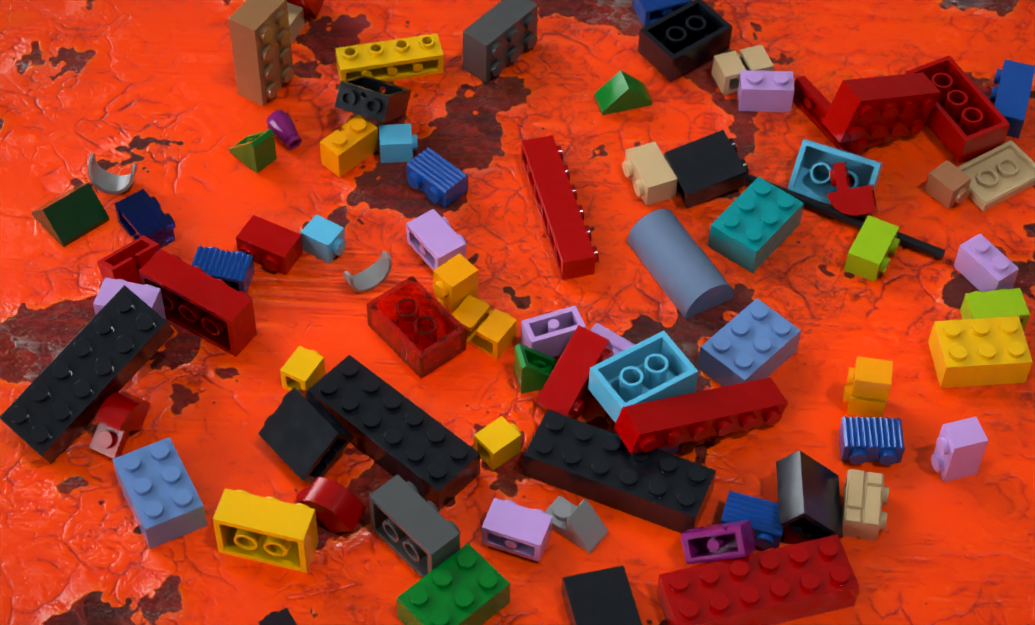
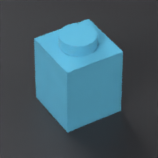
[379,124,418,163]
[300,214,346,264]

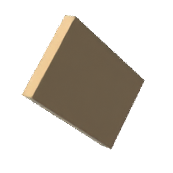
[957,140,1035,212]

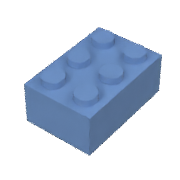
[697,298,801,387]
[112,437,207,549]

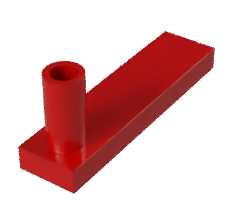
[793,76,886,156]

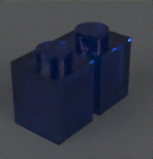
[114,189,176,248]

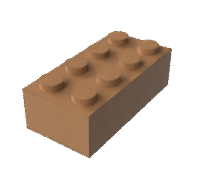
[228,0,294,106]

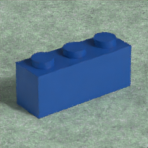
[989,59,1035,139]

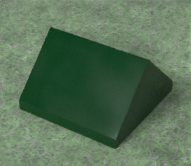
[32,183,109,248]

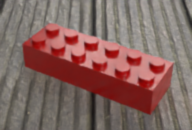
[656,534,860,625]

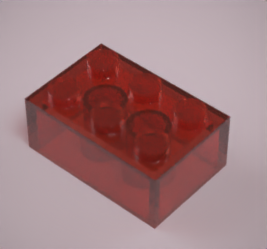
[367,276,466,379]

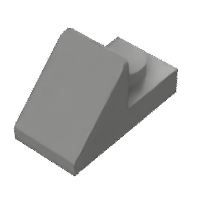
[545,495,609,554]

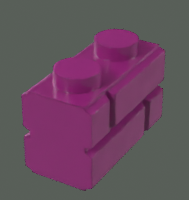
[681,520,756,565]

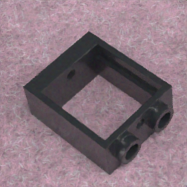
[335,75,411,123]

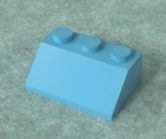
[787,139,884,215]

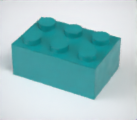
[708,177,804,273]

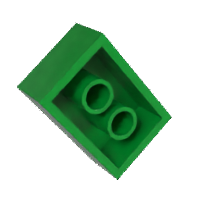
[396,543,510,625]

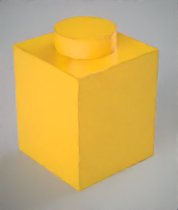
[280,345,326,391]
[474,416,521,470]

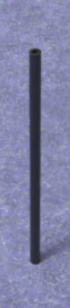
[746,174,945,260]

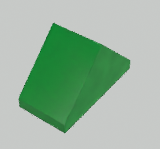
[594,70,652,115]
[229,129,277,173]
[514,343,558,394]

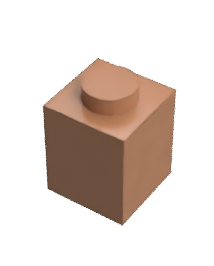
[924,160,971,209]

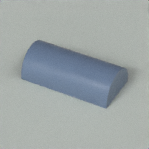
[627,209,734,319]

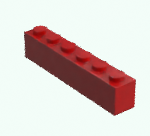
[521,135,599,280]
[614,377,788,454]

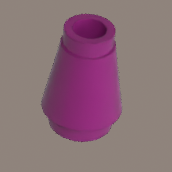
[266,110,302,149]

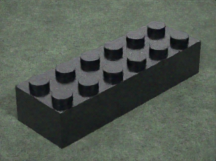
[0,285,174,464]
[308,355,480,511]
[523,409,716,534]

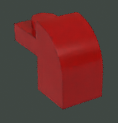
[827,162,878,216]
[89,392,151,459]
[294,477,366,533]

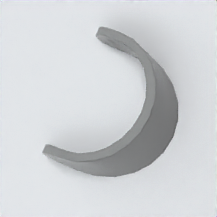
[88,153,138,195]
[343,251,392,292]

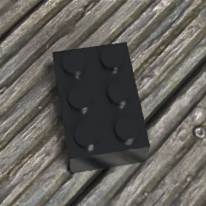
[638,0,733,81]

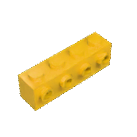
[335,33,444,82]

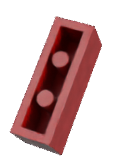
[536,325,614,419]

